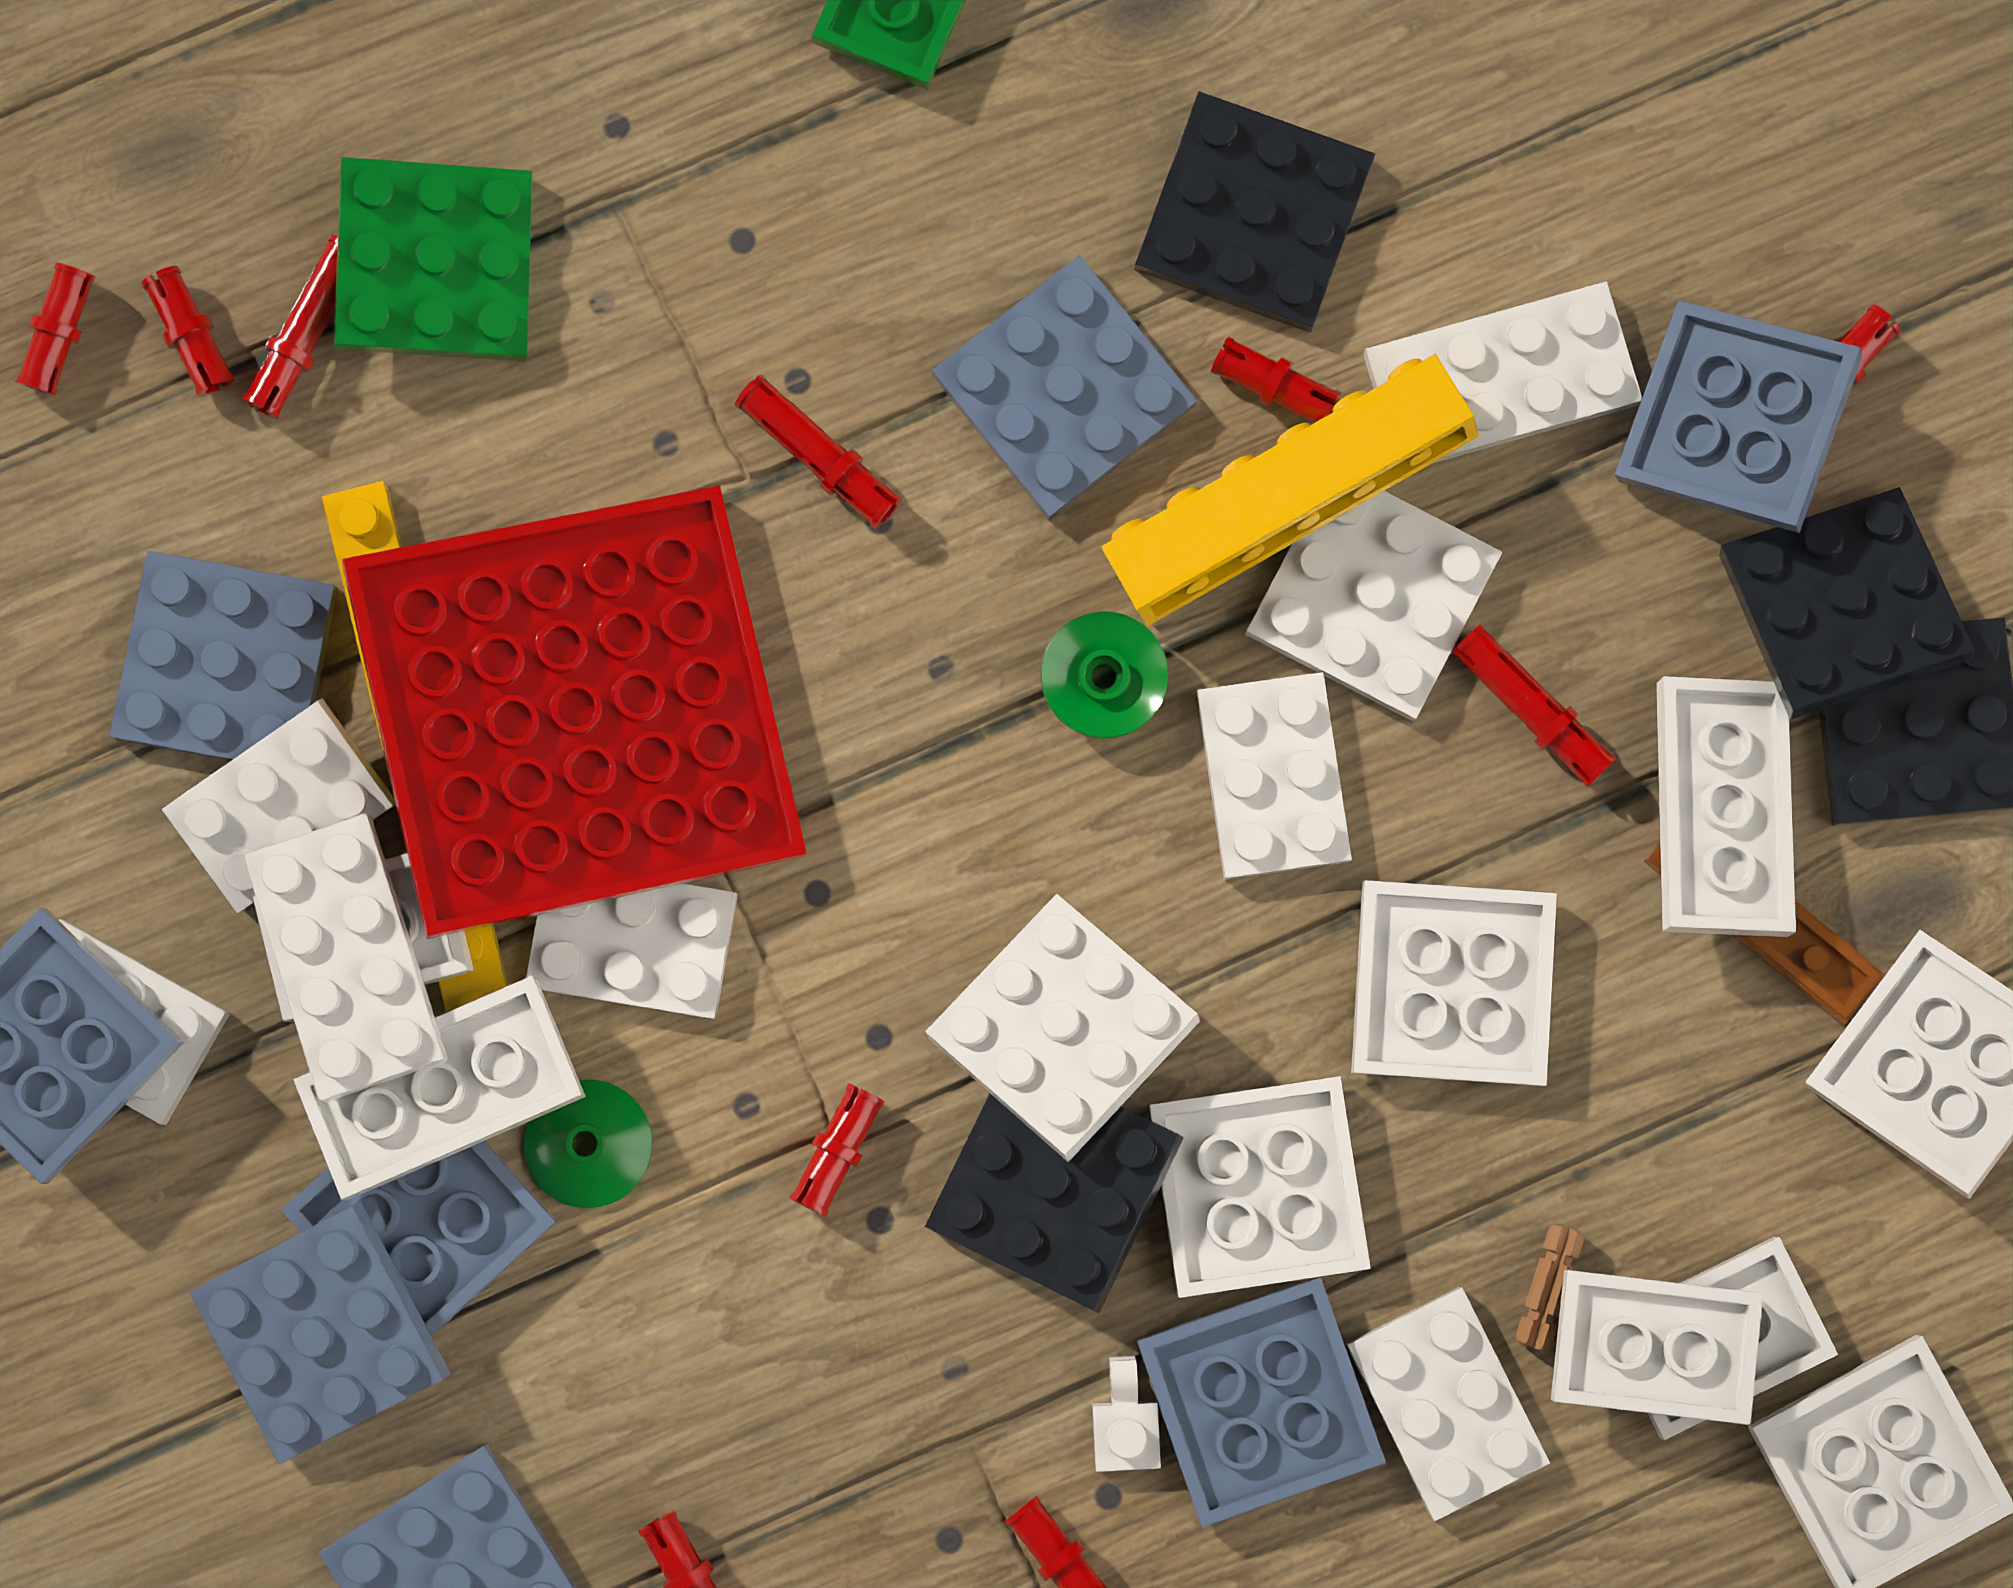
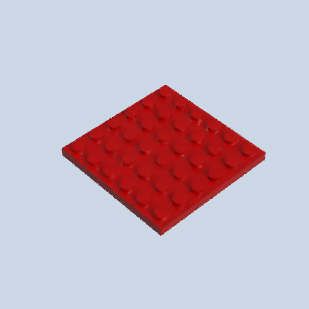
[342,485,807,939]

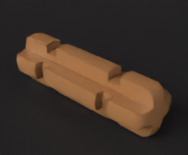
[1516,1224,1584,1351]

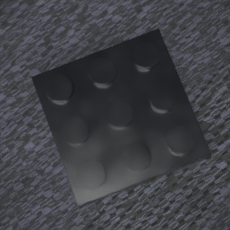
[1134,91,1375,333]
[1719,487,1975,720]
[1819,617,2013,826]
[925,1093,1184,1313]

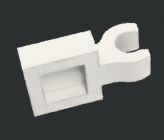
[1092,1356,1161,1472]

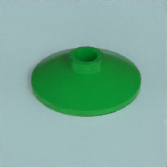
[1041,611,1168,739]
[524,1080,653,1208]

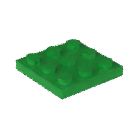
[334,157,532,361]

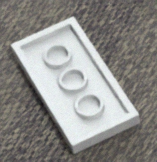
[1363,281,1642,463]
[1656,676,1796,937]
[243,813,448,1103]
[293,976,586,1200]

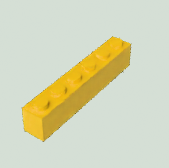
[1101,353,1479,627]

